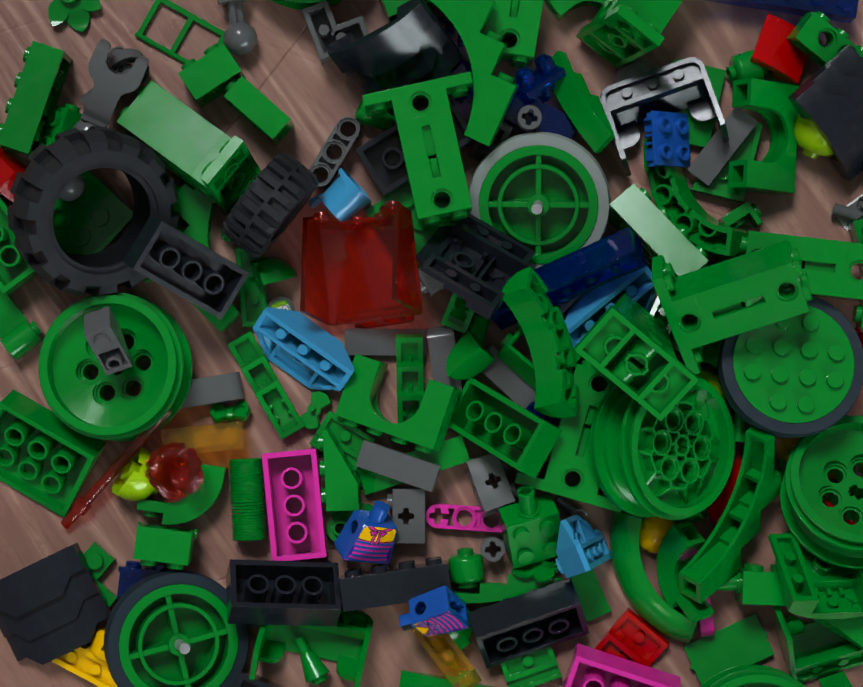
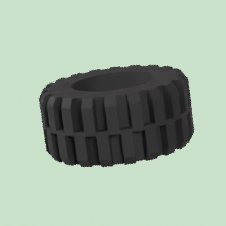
[222,152,319,257]

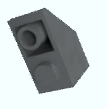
[84,306,132,375]

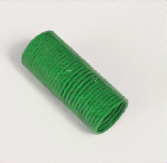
[229,458,267,541]

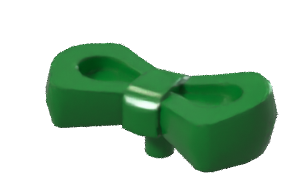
[300,391,332,430]
[209,400,251,424]

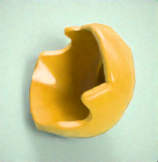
[639,517,677,553]

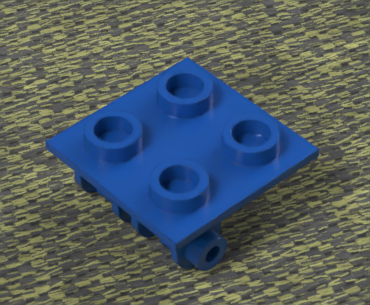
[643,111,690,168]

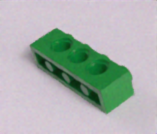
[787,11,863,67]

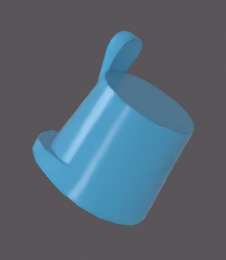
[308,167,372,223]

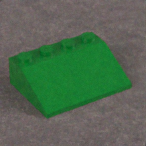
[0,389,106,518]

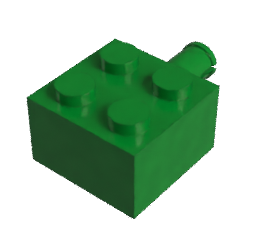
[498,485,560,569]
[717,563,786,606]

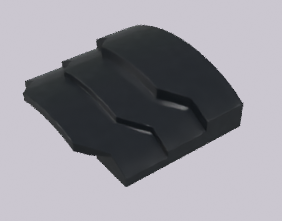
[328,0,463,106]
[788,45,863,181]
[416,213,536,320]
[0,543,111,665]

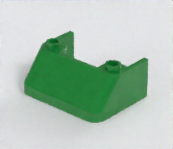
[773,606,863,682]
[249,608,373,687]

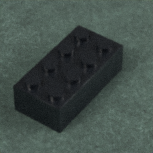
[355,95,476,198]
[123,214,250,320]
[339,556,451,612]
[226,559,341,627]
[468,578,589,668]

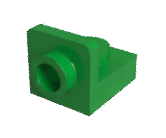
[718,201,763,228]

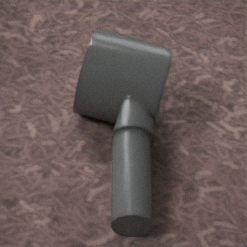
[555,495,588,517]

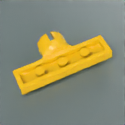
[51,627,117,687]

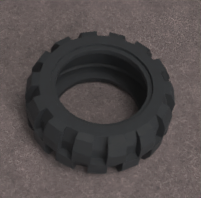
[7,126,180,297]

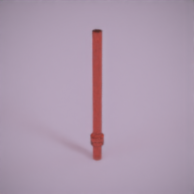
[61,409,172,529]

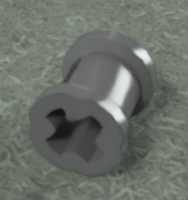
[517,105,542,133]
[480,536,505,562]

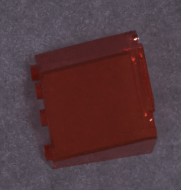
[300,201,423,329]

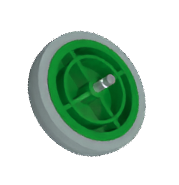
[469,132,611,274]

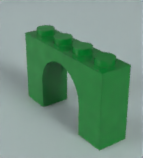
[728,78,799,195]
[335,354,461,454]

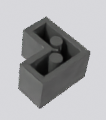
[302,0,369,65]

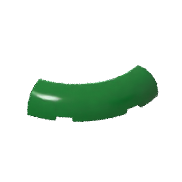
[643,139,747,256]
[501,267,579,419]
[609,511,698,644]

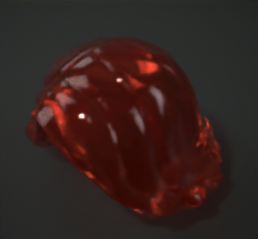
[145,441,204,501]

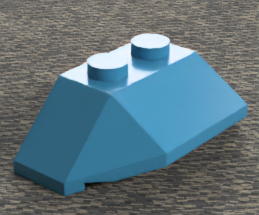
[565,263,656,349]
[253,307,355,391]
[556,514,612,578]

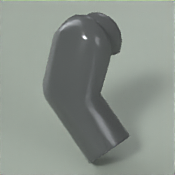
[831,196,863,222]

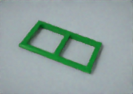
[135,0,225,64]

